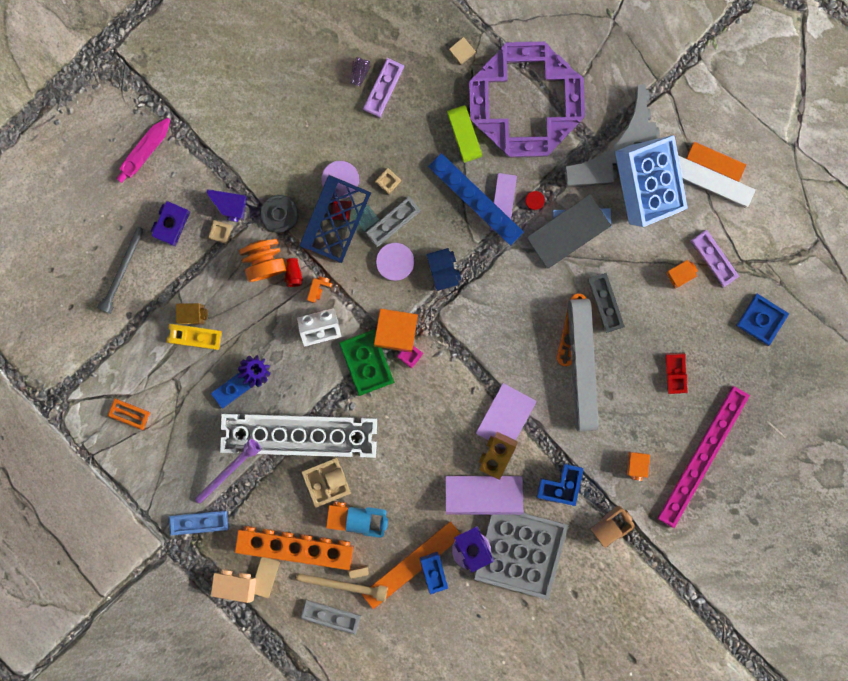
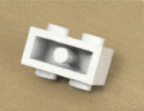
[297,308,341,347]

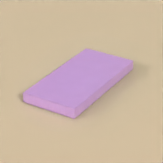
[446,476,523,515]

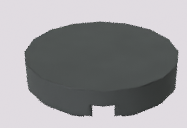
[260,195,299,233]

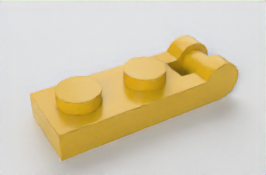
[166,324,222,350]

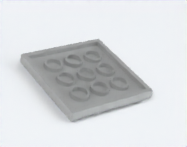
[474,513,568,600]

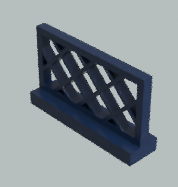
[299,174,371,263]

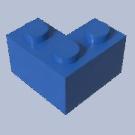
[536,463,584,506]

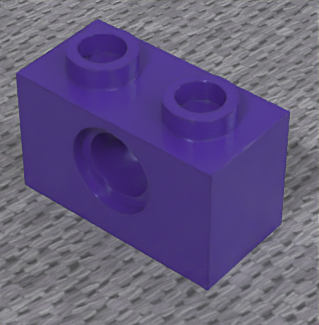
[151,201,190,247]
[454,526,494,573]

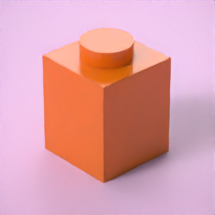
[665,260,698,289]
[626,452,650,481]
[326,501,349,531]

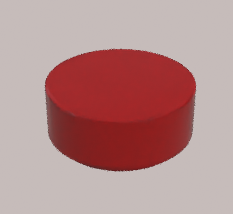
[525,191,545,211]

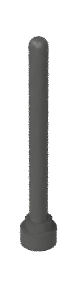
[97,227,143,314]

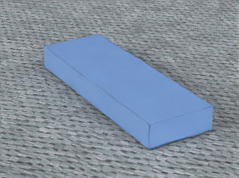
[169,511,229,536]

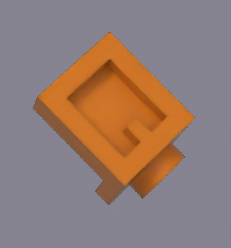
[307,276,332,303]

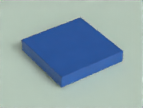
[736,293,789,346]

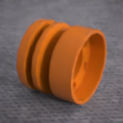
[238,239,286,282]

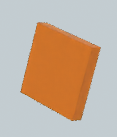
[374,308,418,352]

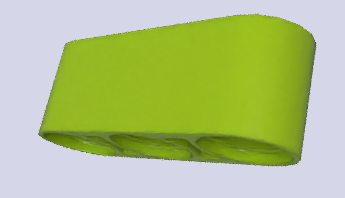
[447,105,482,163]

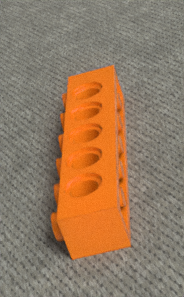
[235,526,354,570]

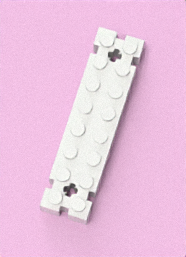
[220,414,377,458]

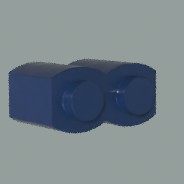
[426,248,461,291]

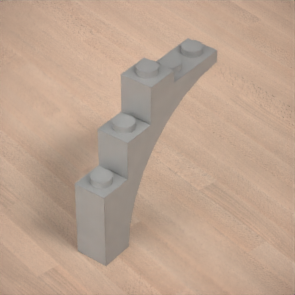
[565,84,660,188]

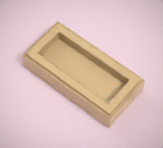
[254,557,281,599]

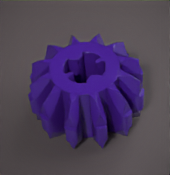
[237,355,271,388]

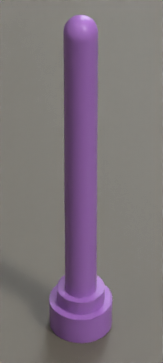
[195,439,261,503]

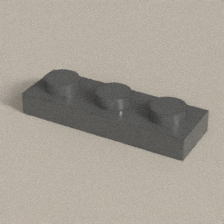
[588,273,625,333]

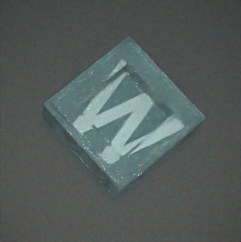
[353,205,379,232]

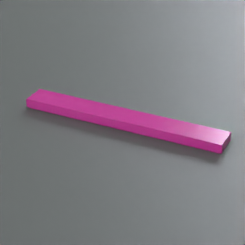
[657,386,750,528]

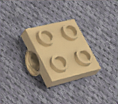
[302,457,351,508]

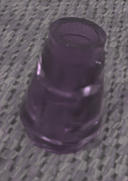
[350,57,371,87]

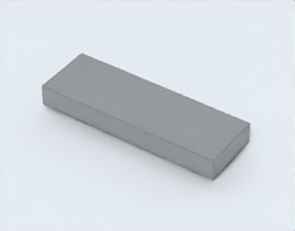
[365,196,421,248]
[300,599,361,635]

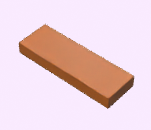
[686,142,747,182]

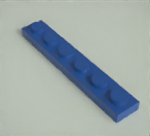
[428,153,524,246]

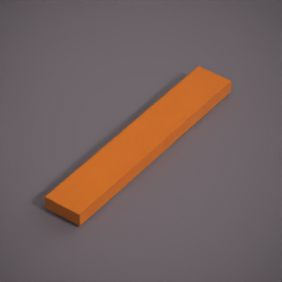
[361,521,461,609]

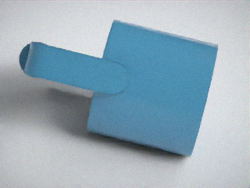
[346,507,388,538]

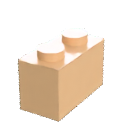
[211,569,257,603]

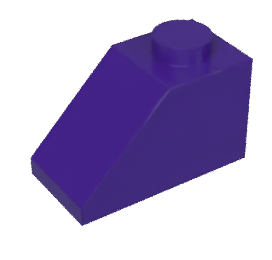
[207,189,247,222]

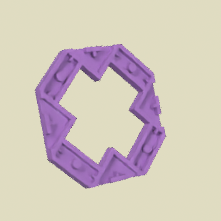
[469,41,585,158]

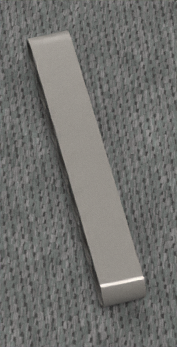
[568,298,598,432]

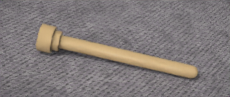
[296,574,388,602]

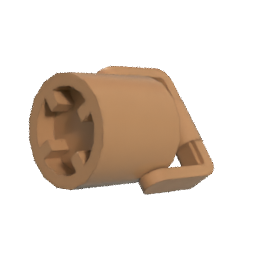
[590,506,635,548]

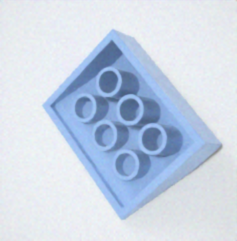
[615,135,688,227]

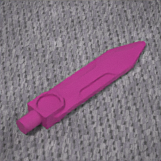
[116,118,170,183]

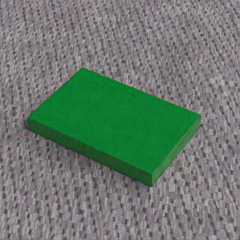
[339,329,395,396]

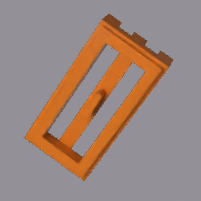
[107,398,151,430]

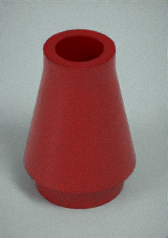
[284,258,303,287]

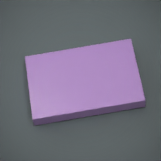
[476,383,537,449]

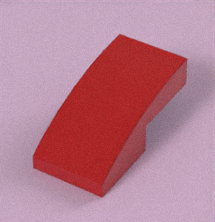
[665,352,688,394]

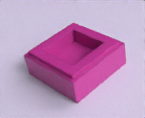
[397,346,424,368]

